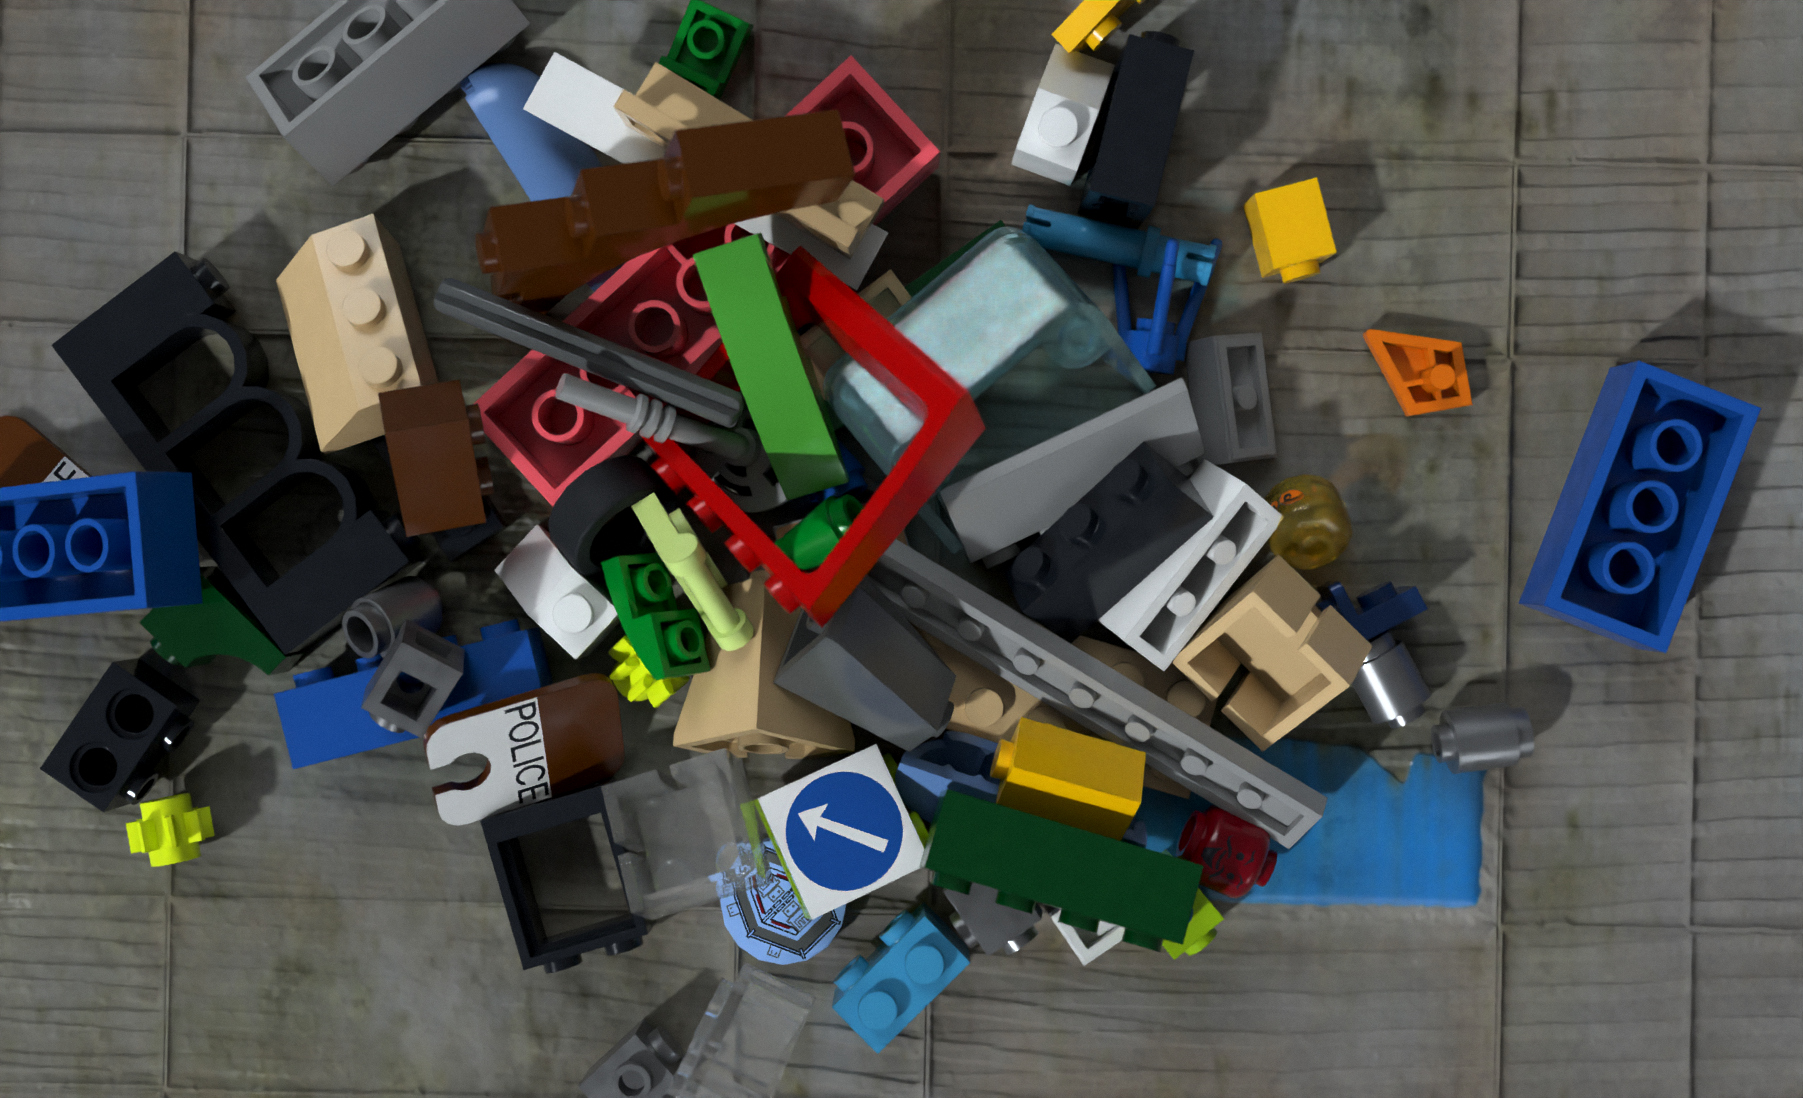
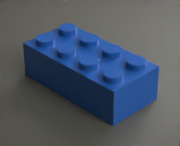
[1519,360,1761,653]
[0,471,203,622]

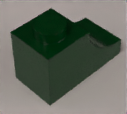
[139,566,306,676]

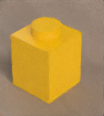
[1243,177,1337,283]

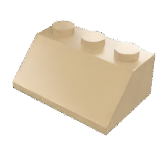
[276,214,438,455]

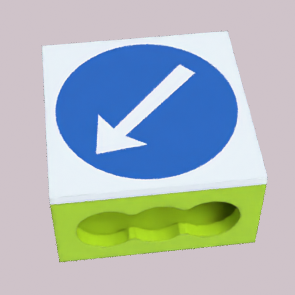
[753,744,928,920]

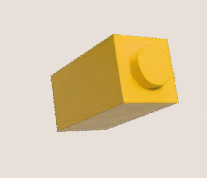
[990,717,1146,841]

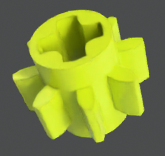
[608,635,690,708]
[126,793,215,867]

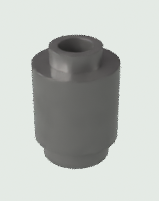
[342,576,442,658]
[1352,629,1431,729]
[1431,702,1534,774]

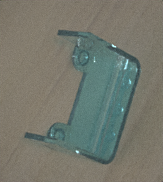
[823,227,1156,555]

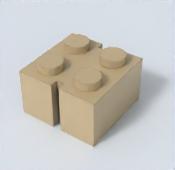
[1172,554,1373,752]

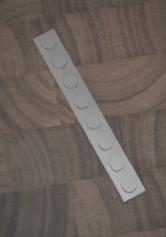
[867,539,1328,849]

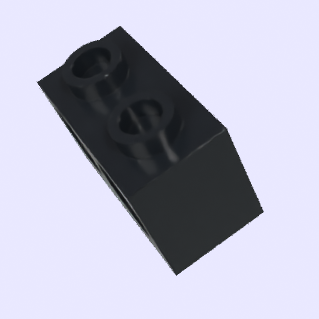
[40,658,200,813]

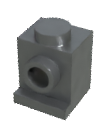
[361,619,465,738]

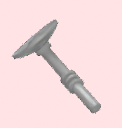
[555,373,789,513]

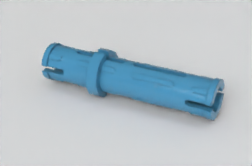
[1020,204,1217,286]

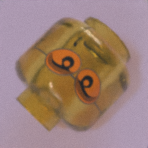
[1264,474,1353,570]

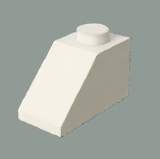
[1011,44,1115,186]
[495,524,620,659]

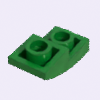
[658,0,754,100]
[601,553,711,681]

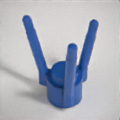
[1112,238,1223,375]

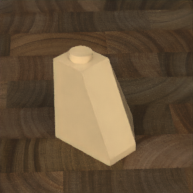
[673,570,855,760]

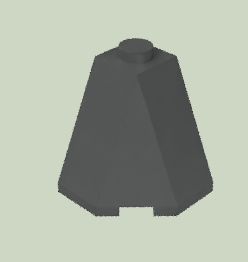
[773,574,956,751]

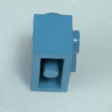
[832,902,971,1054]

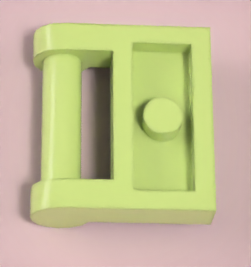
[631,492,754,651]

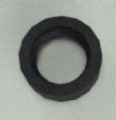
[548,455,678,579]

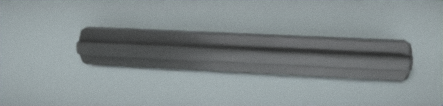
[434,277,745,428]

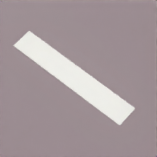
[523,52,888,290]

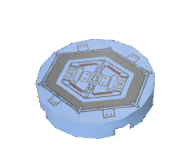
[720,838,847,965]

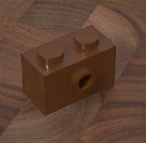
[378,380,494,537]

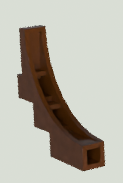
[475,110,855,315]

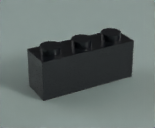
[1002,442,1214,644]

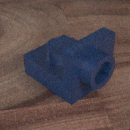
[1316,581,1428,640]

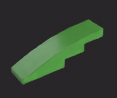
[692,232,850,501]

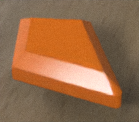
[1363,329,1473,417]

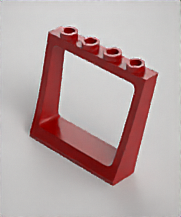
[641,245,986,628]

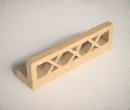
[613,62,884,259]

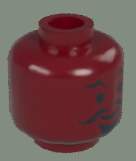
[1176,804,1277,899]

